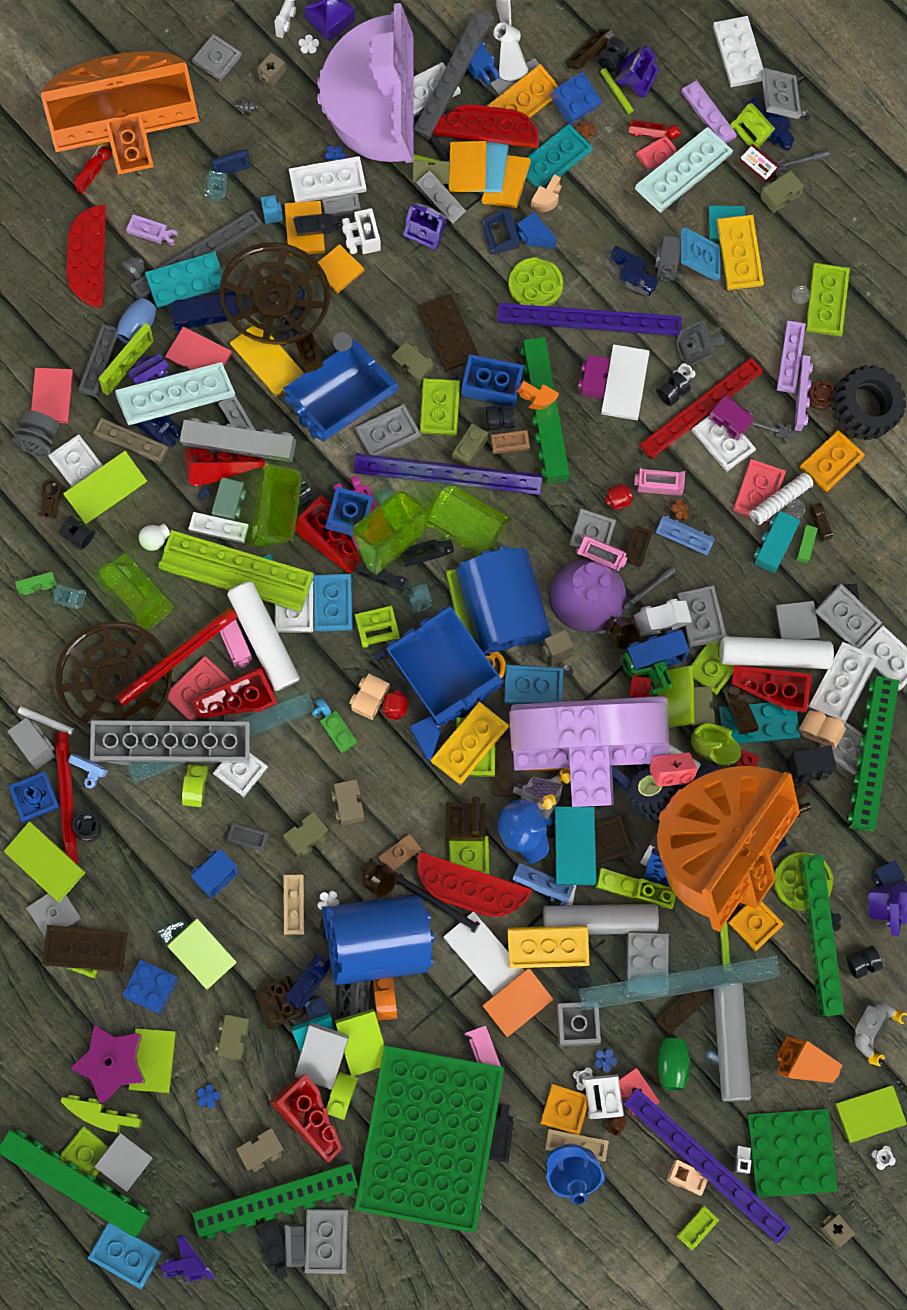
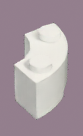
[634,599,692,637]

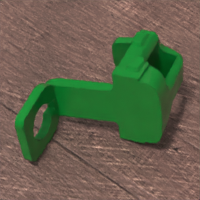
[620,653,672,696]

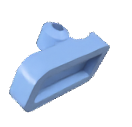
[68,754,108,788]

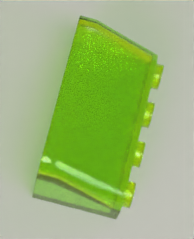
[249,463,302,548]
[423,483,511,556]
[353,491,429,575]

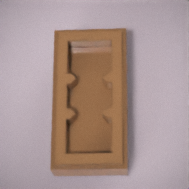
[490,430,530,454]
[378,834,422,871]

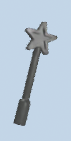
[771,150,830,177]
[752,420,796,444]
[623,566,676,611]

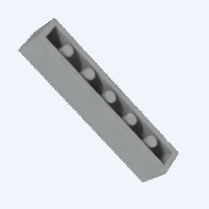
[180,418,296,462]

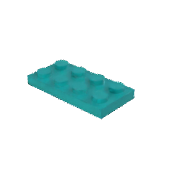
[145,252,222,309]
[718,702,800,745]

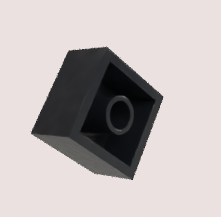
[787,745,837,785]

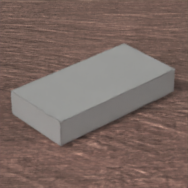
[322,193,361,217]

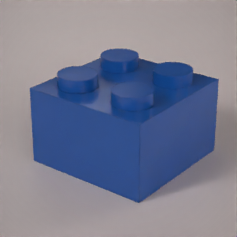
[550,72,602,125]
[325,487,373,538]
[191,849,240,900]
[122,959,179,1016]

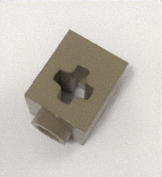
[258,53,286,86]
[820,1214,855,1248]

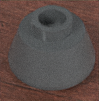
[121,256,145,280]

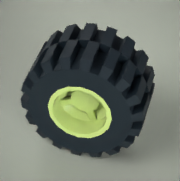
[627,767,679,820]

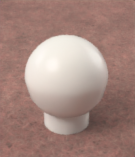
[139,523,170,551]

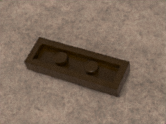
[565,28,614,69]
[296,333,324,373]
[721,686,758,735]
[494,738,514,797]
[655,980,713,1036]

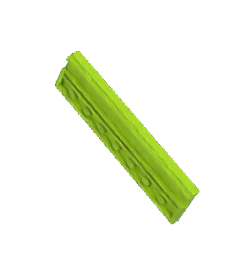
[159,530,314,613]

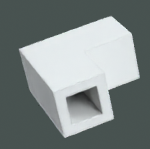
[734,1146,751,1174]

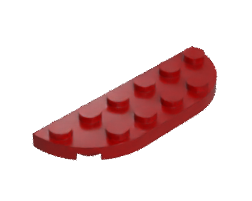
[433,104,539,149]
[67,205,106,308]
[418,852,532,917]

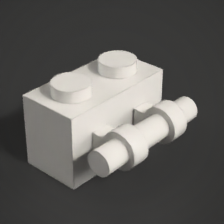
[342,208,381,254]

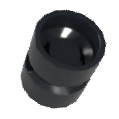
[597,37,629,72]
[656,372,691,407]
[486,404,515,431]
[59,515,96,550]
[73,812,102,842]
[846,945,883,979]

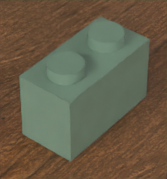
[212,478,247,521]

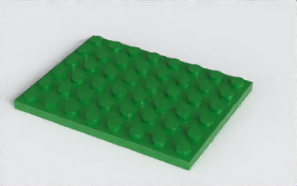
[355,1046,505,1233]

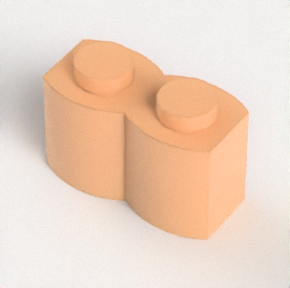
[350,674,390,720]
[799,710,846,749]

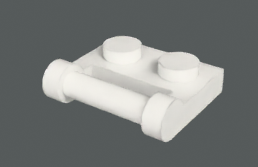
[275,0,296,38]
[582,1074,624,1119]

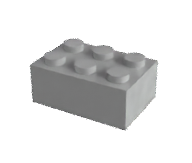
[626,933,669,997]

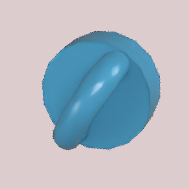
[312,698,332,717]

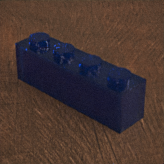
[170,291,246,331]

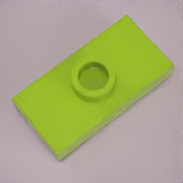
[676,1206,719,1251]

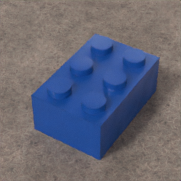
[461,354,524,408]
[626,629,690,679]

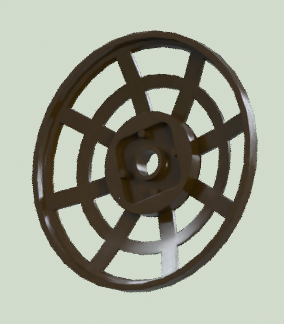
[219,242,330,345]
[55,621,172,731]

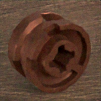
[808,381,834,410]

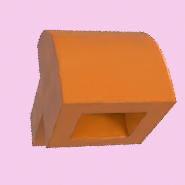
[516,381,559,410]
[373,977,397,1021]

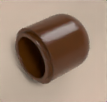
[606,1116,626,1136]

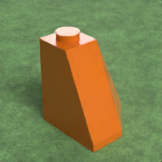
[777,1036,843,1083]

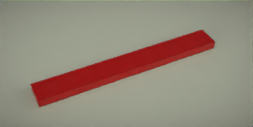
[639,357,763,460]

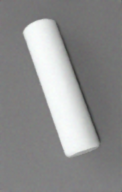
[227,581,300,691]
[719,636,834,669]

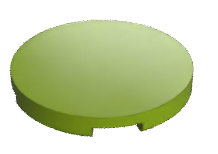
[508,257,563,307]
[774,852,833,911]

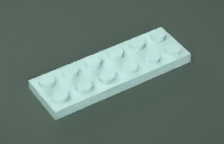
[635,127,733,213]
[115,362,235,425]

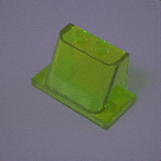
[96,553,175,631]

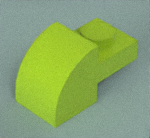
[182,764,208,807]
[326,1072,359,1120]

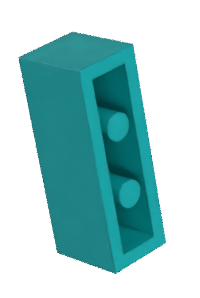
[754,511,800,574]

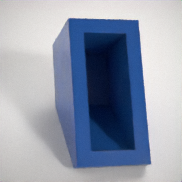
[516,212,556,249]
[410,716,441,764]

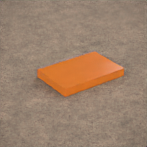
[482,968,553,1037]

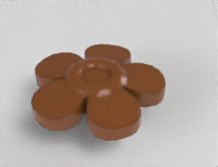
[575,121,596,138]
[671,500,689,520]

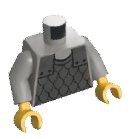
[513,768,571,819]
[854,1001,907,1066]

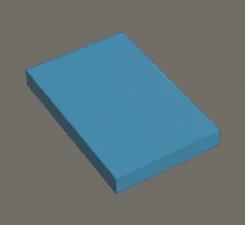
[681,227,720,281]
[313,574,353,631]
[504,665,563,704]
[88,1222,163,1290]

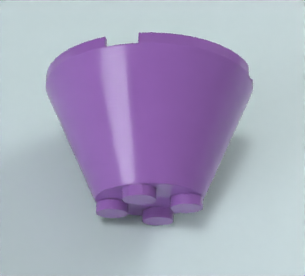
[550,559,626,632]

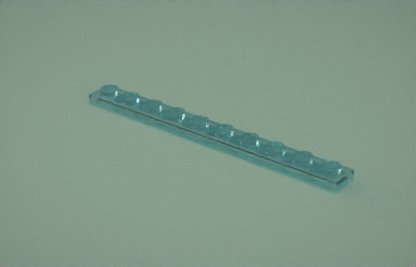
[127,692,315,784]
[579,956,781,1011]

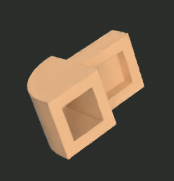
[531,175,562,212]
[667,1160,708,1196]

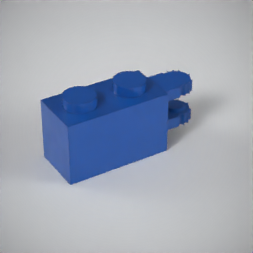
[457,41,500,85]

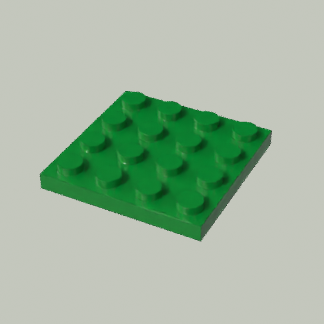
[747,1109,838,1198]

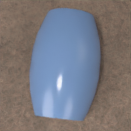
[116,298,157,344]

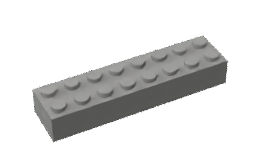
[90,721,250,763]

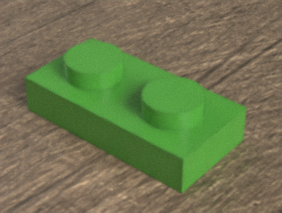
[15,572,57,595]
[320,711,358,754]

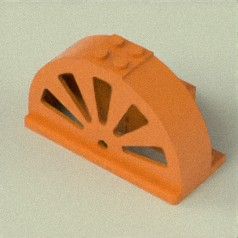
[41,51,199,175]
[657,766,800,932]

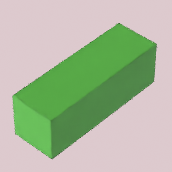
[796,525,818,564]

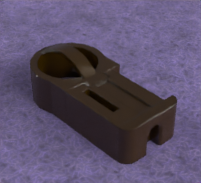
[38,479,62,519]
[809,502,834,542]

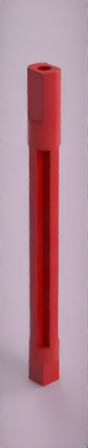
[115,607,238,707]
[55,732,78,864]

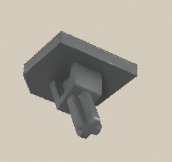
[676,320,725,365]

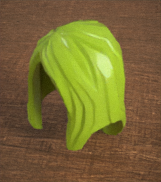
[691,723,741,765]

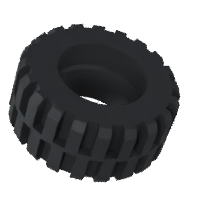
[830,365,906,440]

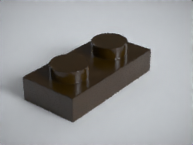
[625,525,653,567]

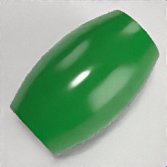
[657,1038,690,1090]

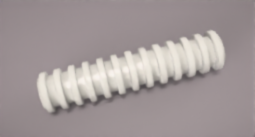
[750,473,813,525]

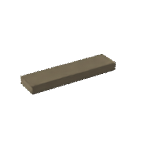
[93,418,169,465]

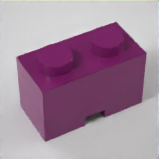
[578,355,610,399]
[709,396,754,441]

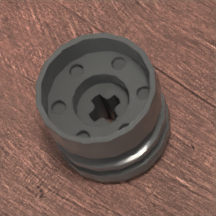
[11,410,60,457]

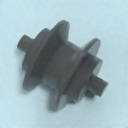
[236,97,258,115]

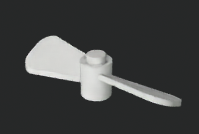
[494,0,528,81]

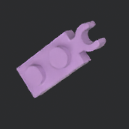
[126,214,178,246]

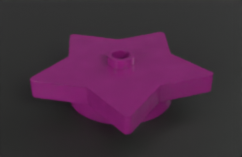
[71,1026,145,1103]

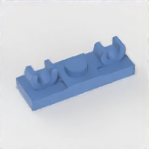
[656,515,715,556]
[512,863,574,905]

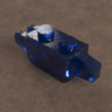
[746,97,794,151]
[135,415,181,447]

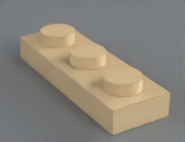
[284,875,304,935]
[545,1129,609,1162]

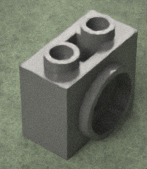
[655,235,681,281]

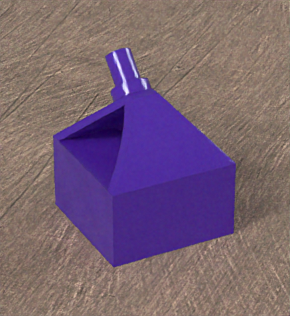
[304,0,355,42]

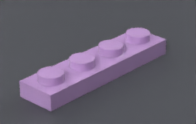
[681,80,737,143]
[777,321,806,393]
[794,355,813,431]

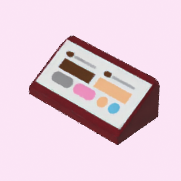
[739,144,780,182]

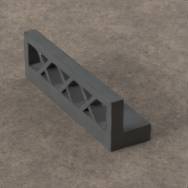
[337,981,371,1031]

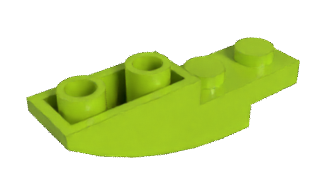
[595,868,676,909]
[61,1095,142,1133]

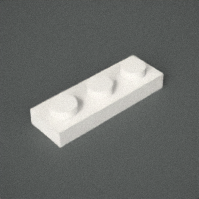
[189,512,249,544]

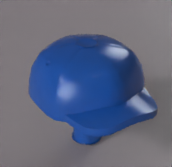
[497,799,552,864]
[546,1144,605,1205]

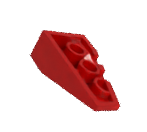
[184,448,265,486]
[290,495,362,574]
[191,665,278,718]
[732,665,812,713]
[269,1074,343,1163]

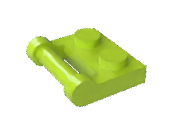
[730,103,775,148]
[355,606,400,648]

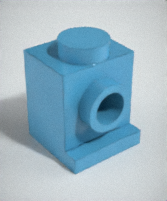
[261,195,283,224]

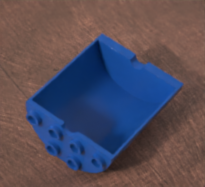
[283,339,398,442]
[456,546,552,655]
[386,606,503,725]
[321,894,434,985]

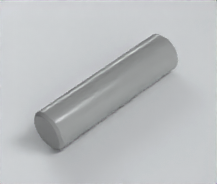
[543,904,659,935]
[713,982,752,1102]

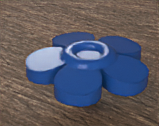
[325,146,346,161]
[594,1049,617,1072]
[197,1085,220,1108]

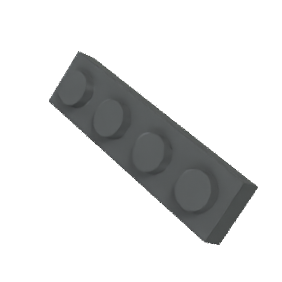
[78,324,118,397]

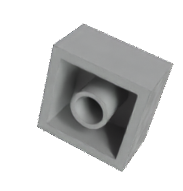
[7,717,55,770]
[556,1002,601,1047]

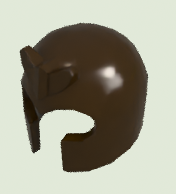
[603,616,641,649]
[360,858,397,897]

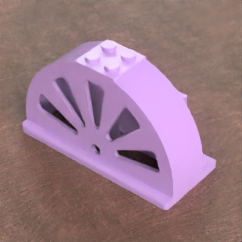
[317,3,414,163]
[509,696,670,807]

